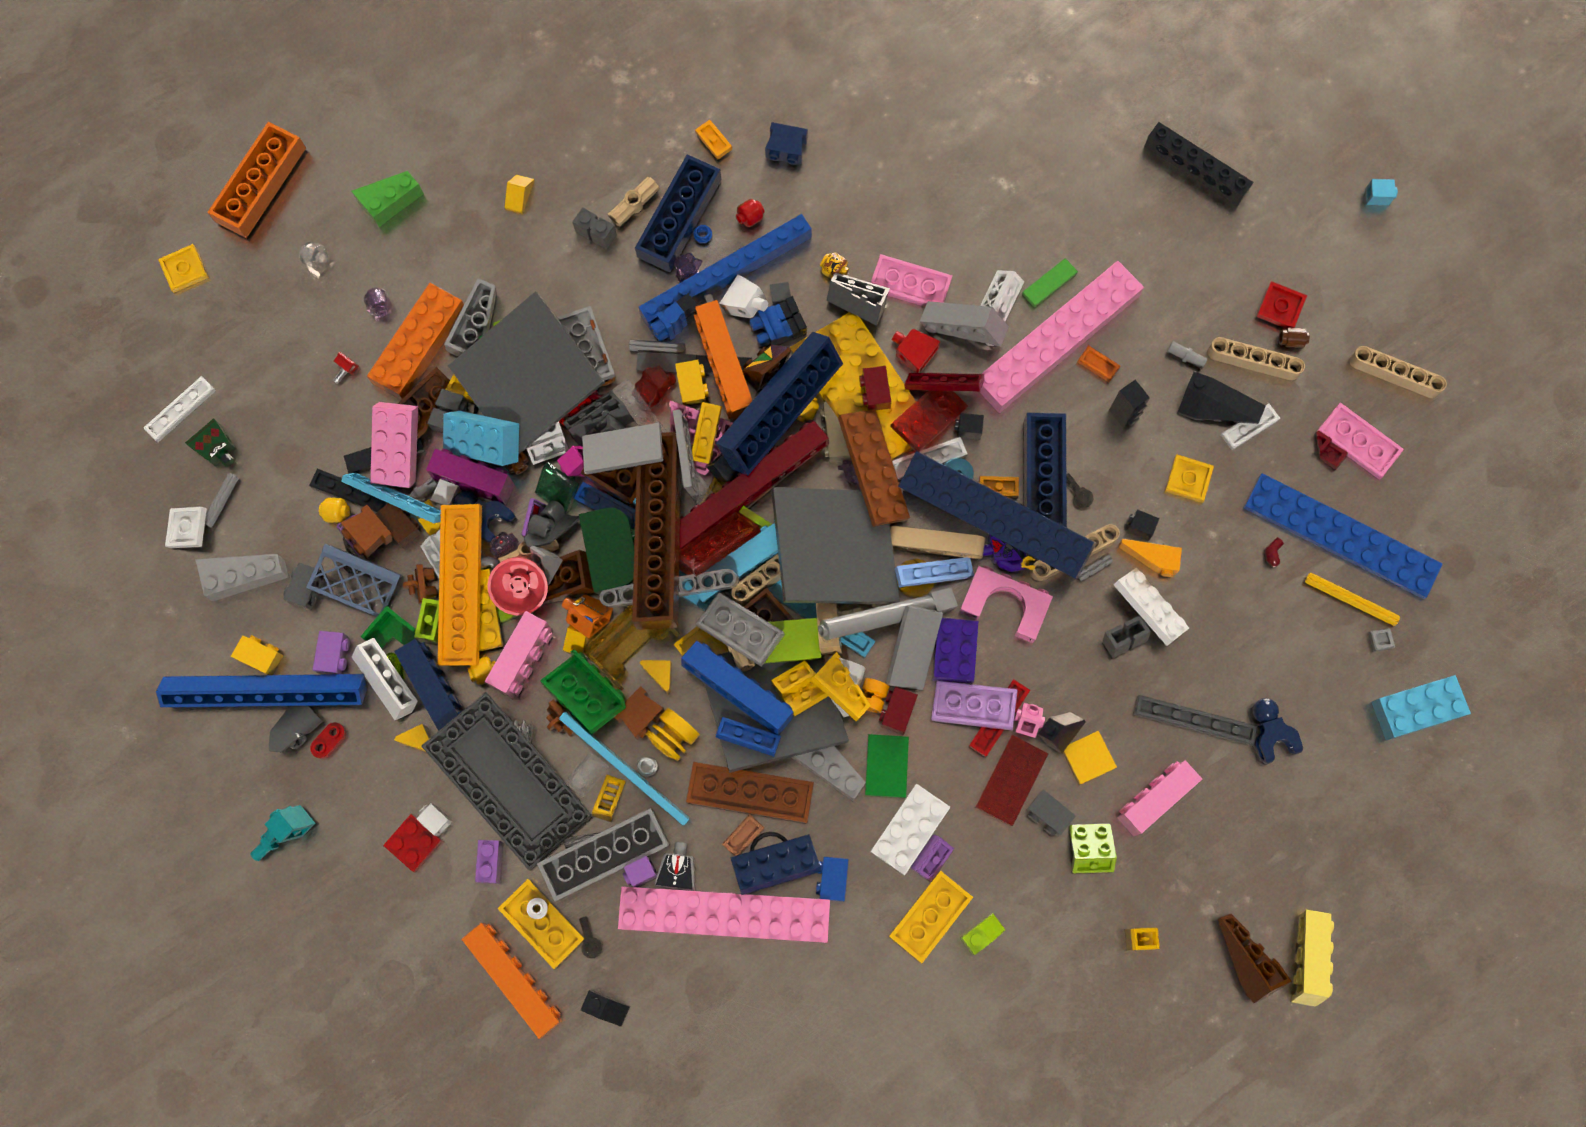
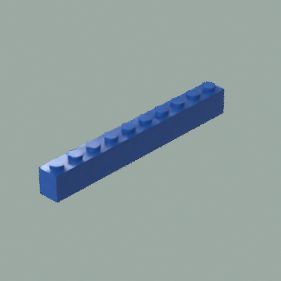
[639,214,812,330]
[156,674,367,707]

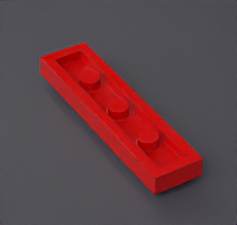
[969,679,1030,758]

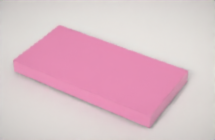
[871,254,953,307]
[1317,403,1404,480]

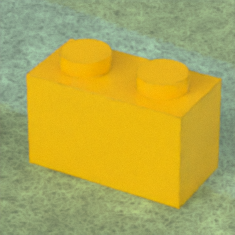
[231,635,284,675]

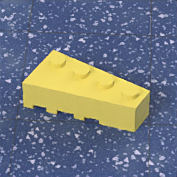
[1291,909,1334,1007]

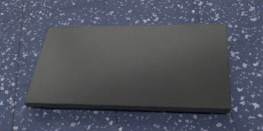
[421,692,592,870]

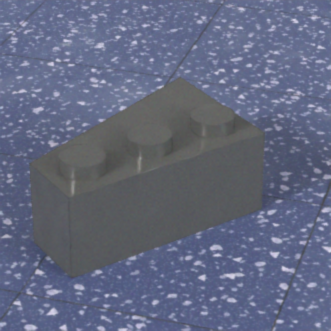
[826,272,890,325]
[563,391,634,446]

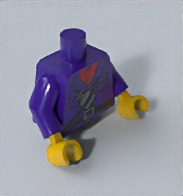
[983,534,1035,572]

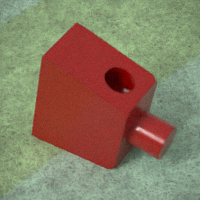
[891,329,940,373]

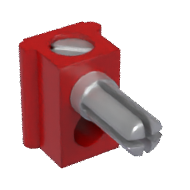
[333,352,359,384]

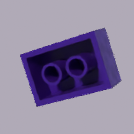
[932,618,979,684]

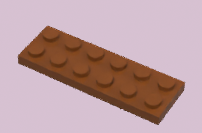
[838,409,910,527]
[686,762,814,823]

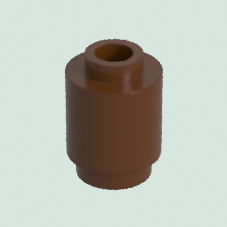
[1279,328,1310,348]

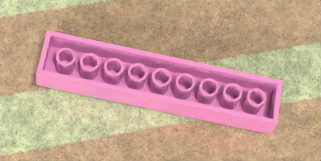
[979,261,1144,414]
[618,886,830,943]

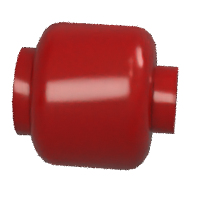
[736,199,765,227]

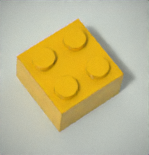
[675,360,709,406]

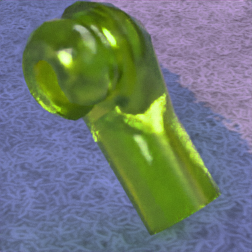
[386,652,404,679]

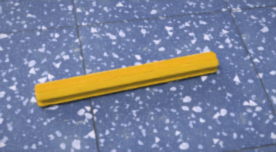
[1305,573,1400,626]

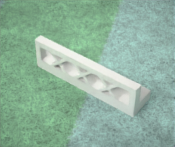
[980,270,1024,346]

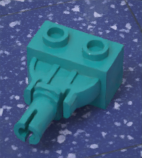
[250,805,315,861]

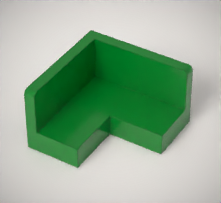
[361,606,416,651]

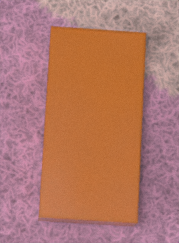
[1077,345,1120,383]

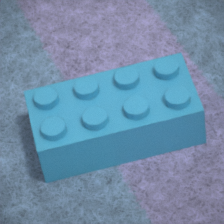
[443,411,519,466]
[1371,675,1471,740]

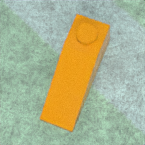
[1118,539,1182,577]

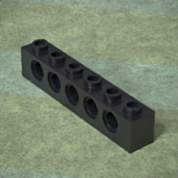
[1144,122,1254,206]

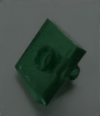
[535,462,579,514]

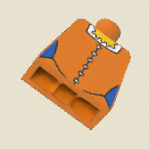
[562,595,613,639]

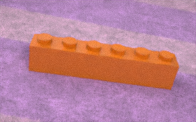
[461,923,562,1039]

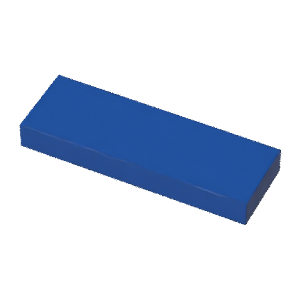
[716,717,781,756]

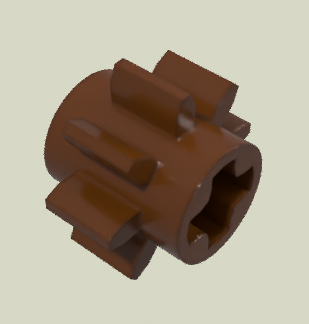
[504,451,529,475]

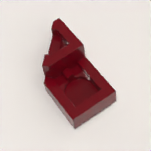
[1316,430,1348,470]

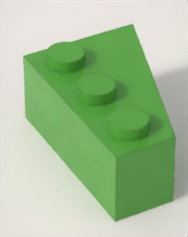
[351,171,424,227]

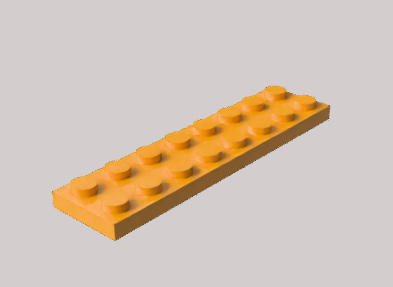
[438,504,482,666]

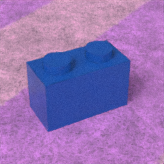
[816,857,849,902]

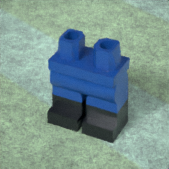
[651,293,698,342]
[749,296,807,347]

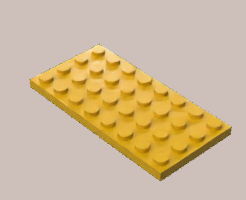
[790,312,937,461]

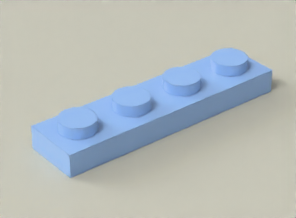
[895,558,974,587]

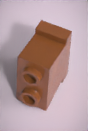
[341,505,393,559]
[614,686,665,740]

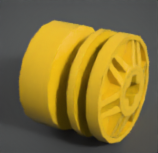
[645,707,700,761]

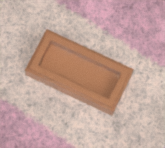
[722,814,765,856]

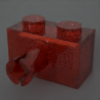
[631,365,676,412]

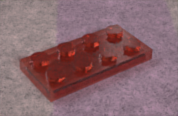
[890,390,969,452]
[679,511,761,577]
[975,735,1049,827]

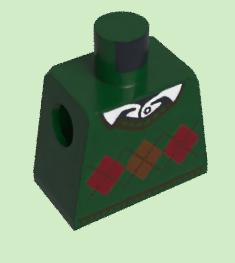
[185,418,235,467]

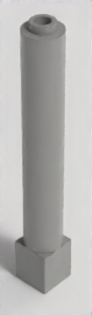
[818,588,958,640]

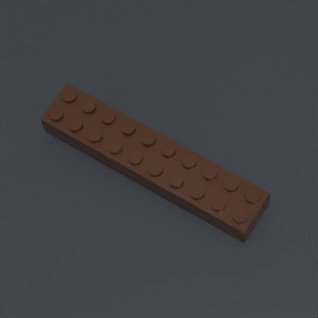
[632,432,681,630]

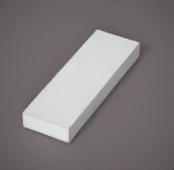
[1221,403,1281,450]

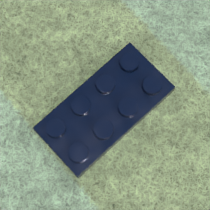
[730,834,821,895]

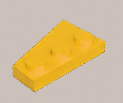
[811,652,871,721]

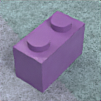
[313,631,350,674]
[475,840,503,884]
[623,856,657,887]

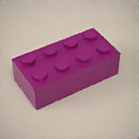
[426,448,515,506]

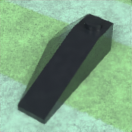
[1177,371,1266,424]

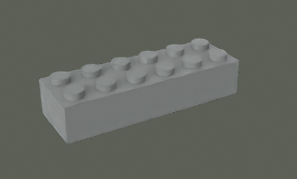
[537,807,669,901]

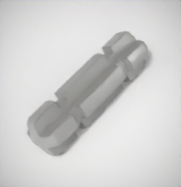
[1078,553,1113,581]

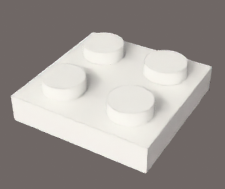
[165,507,207,548]

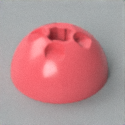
[488,557,548,616]

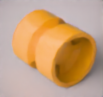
[862,678,890,714]

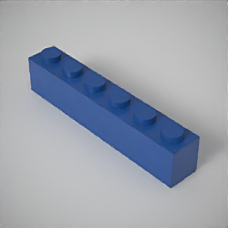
[681,641,793,735]

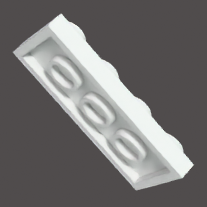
[1114,568,1189,646]
[871,784,950,876]

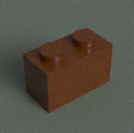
[375,503,421,548]

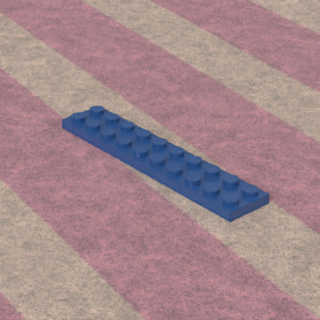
[1244,473,1443,599]

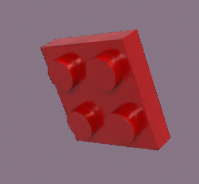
[1256,281,1307,328]
[383,814,442,873]

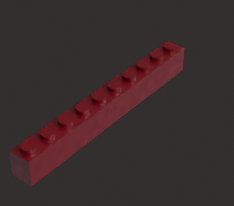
[679,421,829,556]

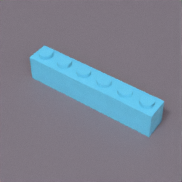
[689,520,778,603]

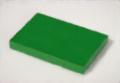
[865,734,909,798]

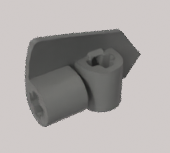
[524,501,580,549]
[269,706,323,753]

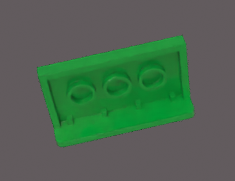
[540,649,626,735]

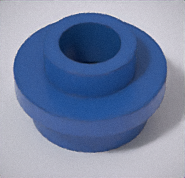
[694,225,712,244]

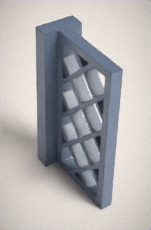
[306,544,401,617]

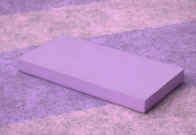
[931,680,1018,730]

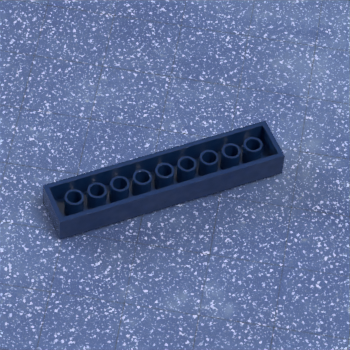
[898,451,1097,579]

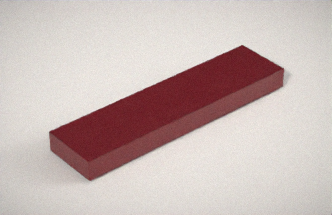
[904,373,984,392]

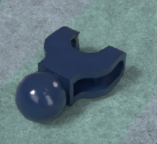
[453,491,516,545]
[1253,698,1303,765]

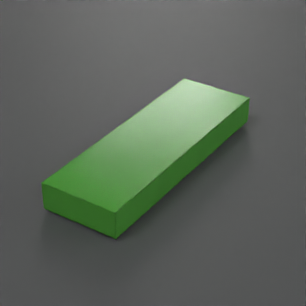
[1022,258,1078,308]

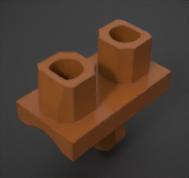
[402,564,437,604]
[546,699,575,736]

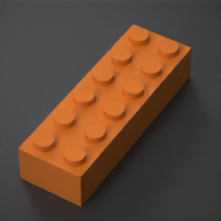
[207,122,306,238]
[367,283,464,400]
[693,300,752,422]

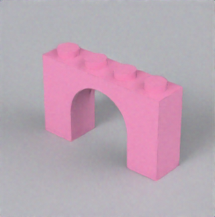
[959,566,1053,643]

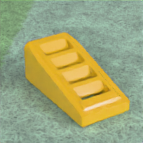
[592,774,626,822]

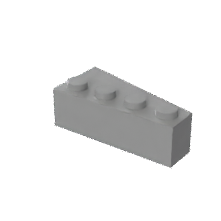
[444,278,497,357]
[920,301,1009,347]
[195,554,289,601]
[791,746,866,802]

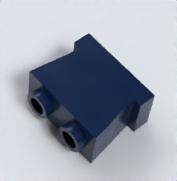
[765,122,808,165]

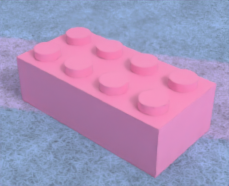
[371,402,418,488]
[485,611,553,699]
[1117,760,1202,837]

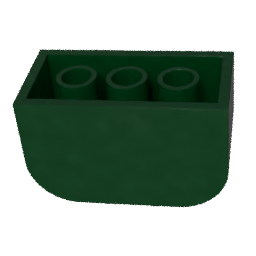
[579,508,635,595]

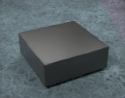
[770,282,791,305]

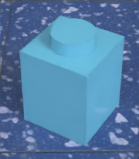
[1366,179,1398,205]

